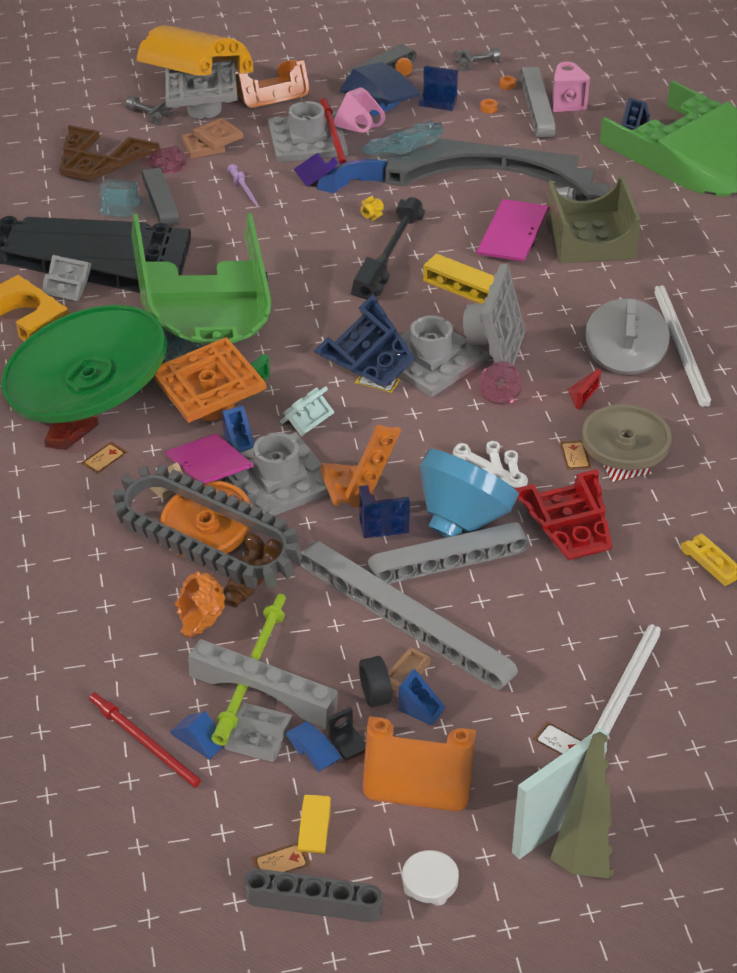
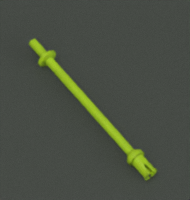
[211,594,286,746]

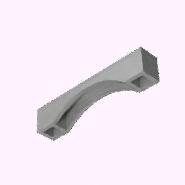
[188,639,338,729]

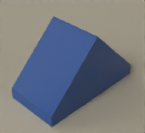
[222,406,254,452]
[398,669,445,725]
[171,711,224,760]

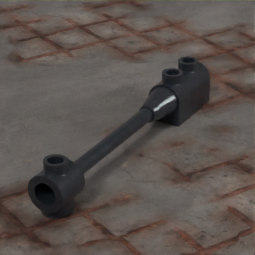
[351,197,425,300]

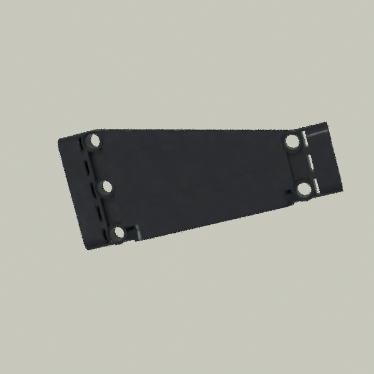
[0,216,191,293]

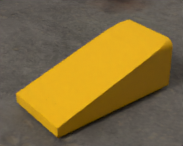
[298,795,331,854]

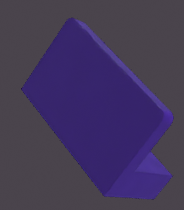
[294,153,338,187]

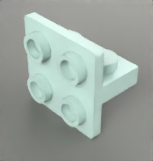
[280,386,335,437]

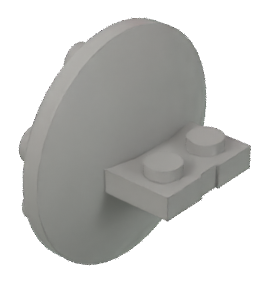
[585,299,670,375]

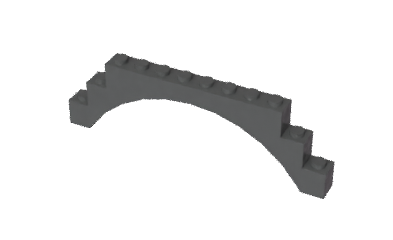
[386,138,610,201]

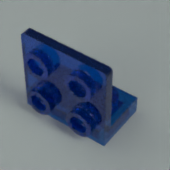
[419,65,458,111]
[359,485,410,539]

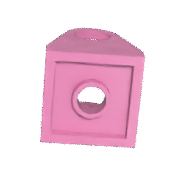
[552,62,590,112]
[334,87,385,133]

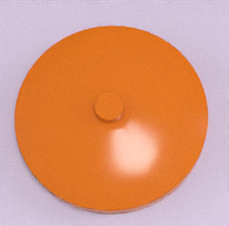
[160,481,252,560]

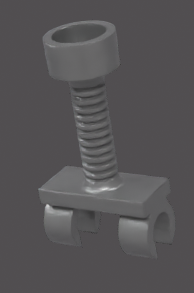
[453,47,500,71]
[126,95,173,125]

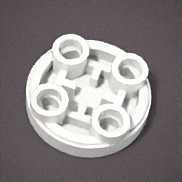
[402,850,459,906]

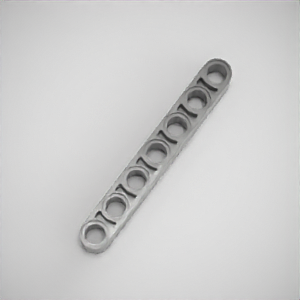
[521,67,555,138]
[368,523,530,584]

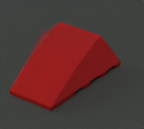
[515,469,612,560]

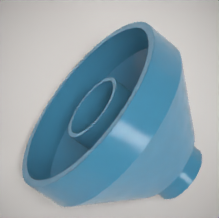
[419,449,519,538]

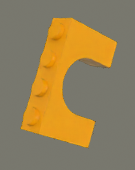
[0,275,70,341]

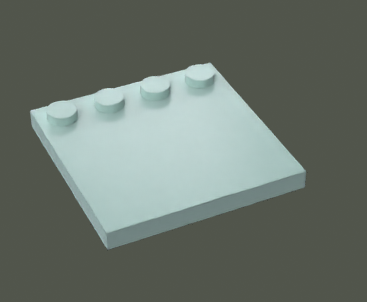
[512,728,608,860]

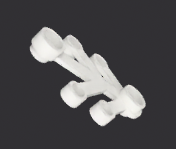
[453,441,528,489]

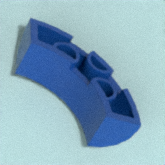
[317,159,388,194]

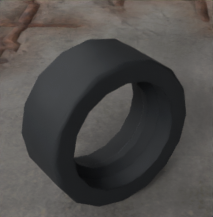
[359,656,392,707]

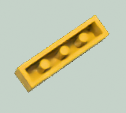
[423,253,494,303]

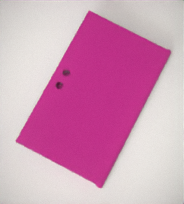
[476,199,549,262]
[165,434,254,484]

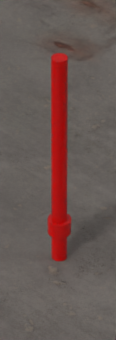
[320,98,347,164]
[89,692,201,788]

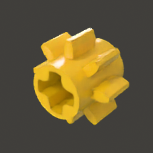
[361,196,384,221]

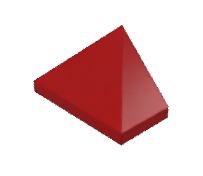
[567,369,602,410]

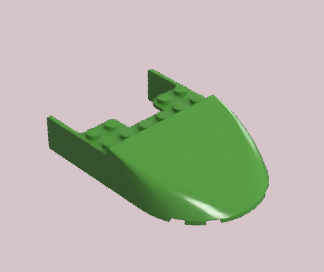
[600,81,737,196]
[131,213,271,344]

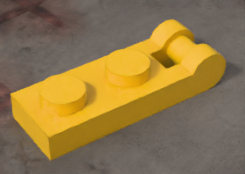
[681,533,737,586]

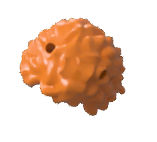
[175,571,225,638]

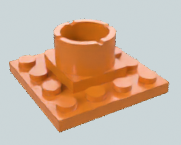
[153,337,267,423]

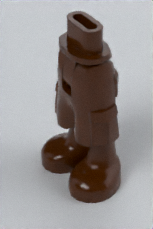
[223,534,283,607]

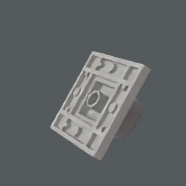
[165,60,237,119]
[268,101,348,162]
[463,264,526,382]
[399,315,490,398]
[225,432,329,516]

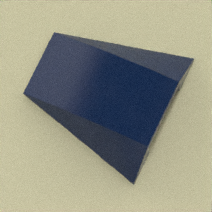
[340,62,421,104]
[314,294,415,388]

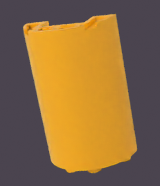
[137,25,253,75]

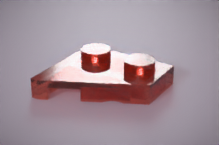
[44,416,99,450]

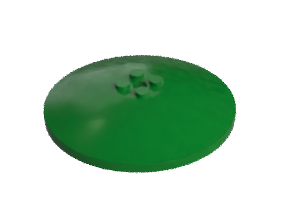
[1,305,167,423]

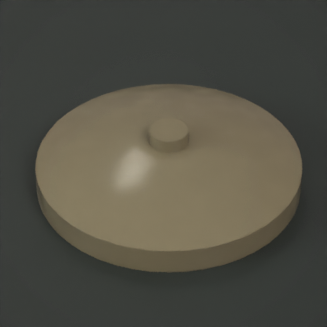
[582,404,672,470]

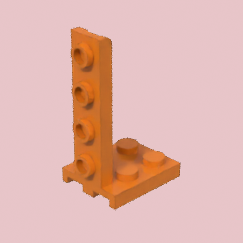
[319,425,401,509]

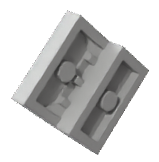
[42,255,92,301]
[224,702,292,762]

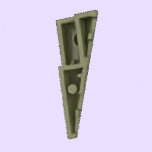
[550,732,613,879]

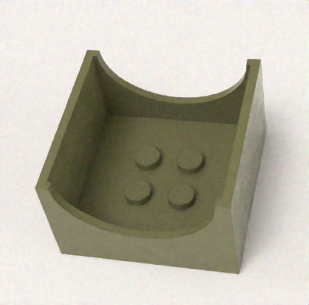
[545,176,641,264]

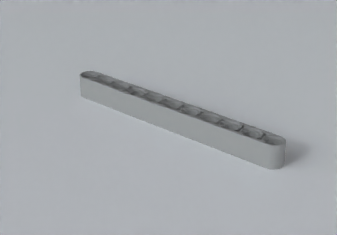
[300,541,518,690]

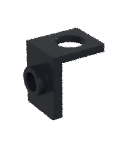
[328,707,366,761]

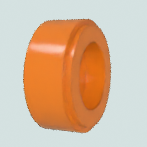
[395,58,412,76]
[499,76,517,90]
[480,99,498,114]

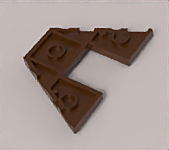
[59,125,160,181]

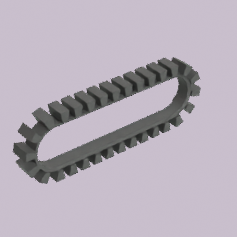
[113,465,302,589]

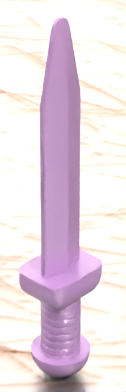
[227,164,258,207]

